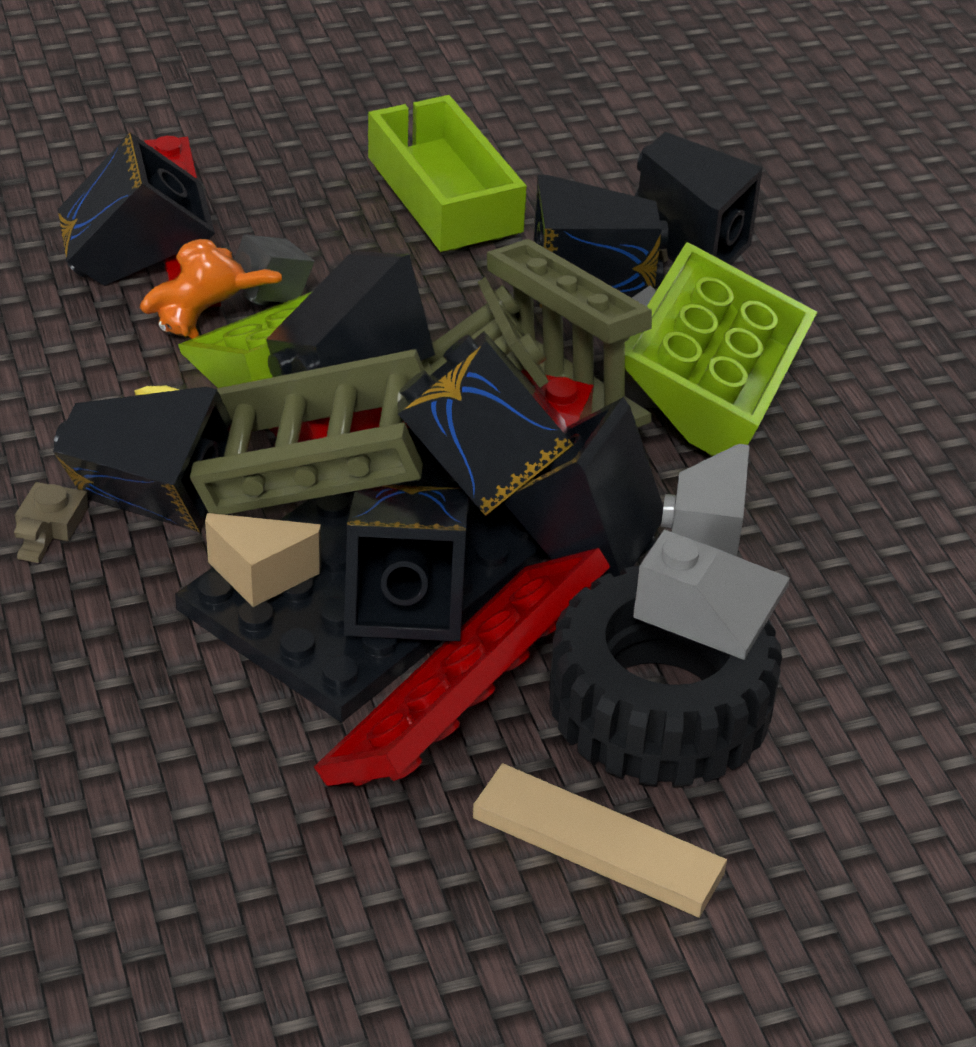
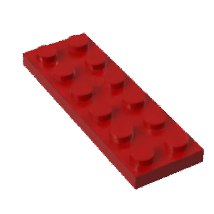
[314,548,610,786]

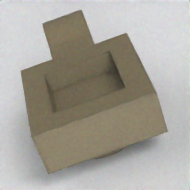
[14,482,88,563]

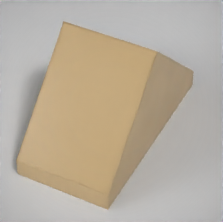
[205,513,321,607]

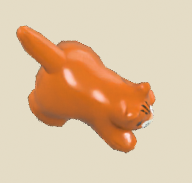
[140,239,282,339]

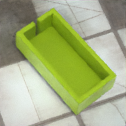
[368,95,527,252]

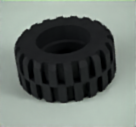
[549,565,782,788]

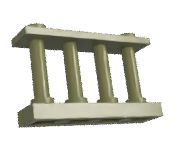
[487,239,652,427]
[421,277,549,388]
[190,349,424,515]

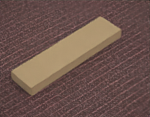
[473,763,727,918]

